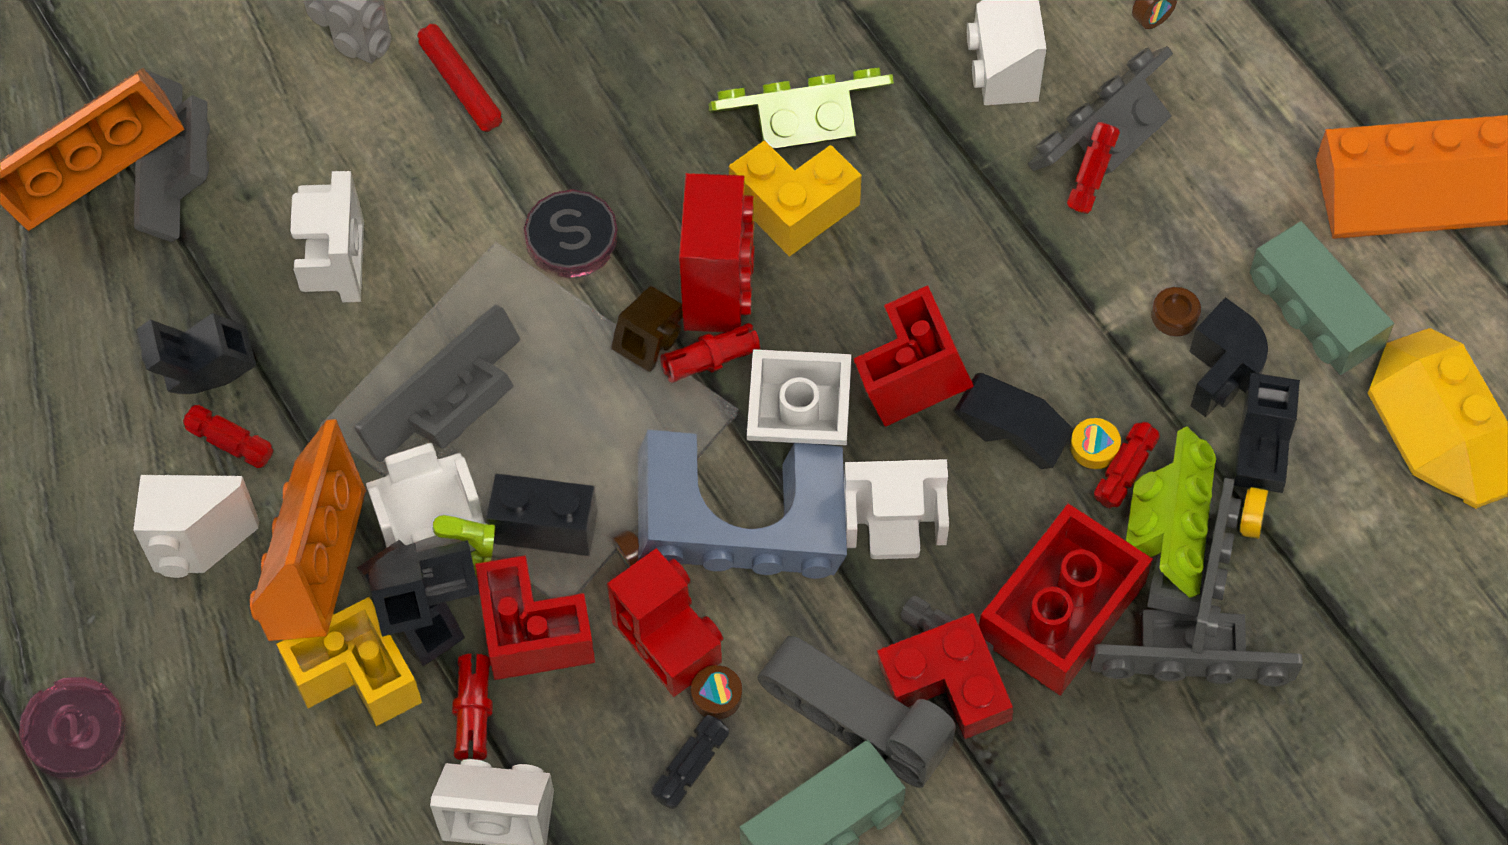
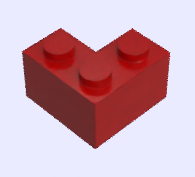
[854,285,974,427]
[607,548,723,697]
[475,555,595,680]
[877,613,1013,739]

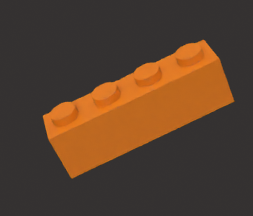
[0,68,185,231]
[1316,115,1508,239]
[250,419,366,641]

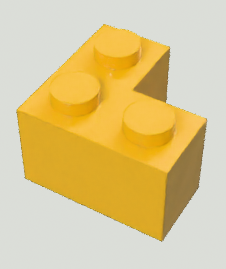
[728,140,862,257]
[276,597,422,727]

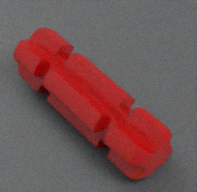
[1067,122,1120,214]
[183,405,274,468]
[1094,421,1160,509]

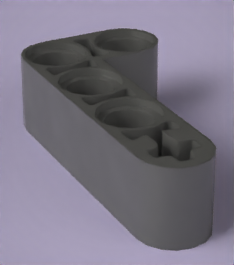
[757,636,956,788]

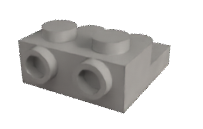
[304,0,391,64]

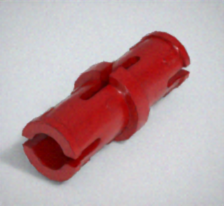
[660,323,760,383]
[452,654,493,761]

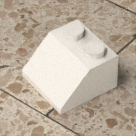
[967,0,1046,105]
[747,349,851,445]
[133,475,259,578]
[430,759,554,845]

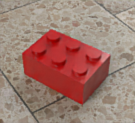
[679,173,755,332]
[979,503,1153,696]

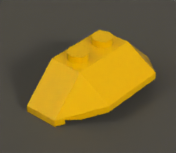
[1368,328,1508,509]

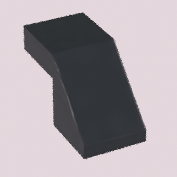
[953,373,1074,469]
[1234,373,1300,493]

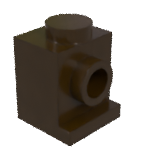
[611,286,683,372]

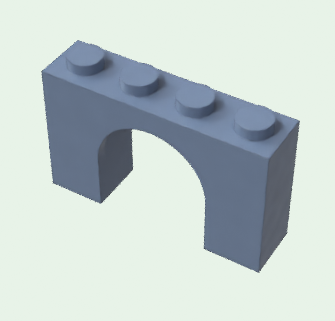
[638,430,847,579]

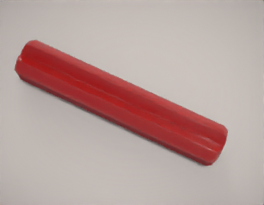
[417,23,502,132]

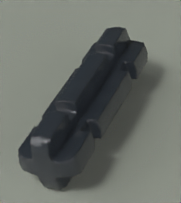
[651,715,729,809]

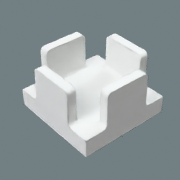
[290,171,364,303]
[366,443,485,552]
[844,459,949,559]

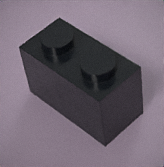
[486,473,598,556]

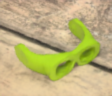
[432,515,495,577]

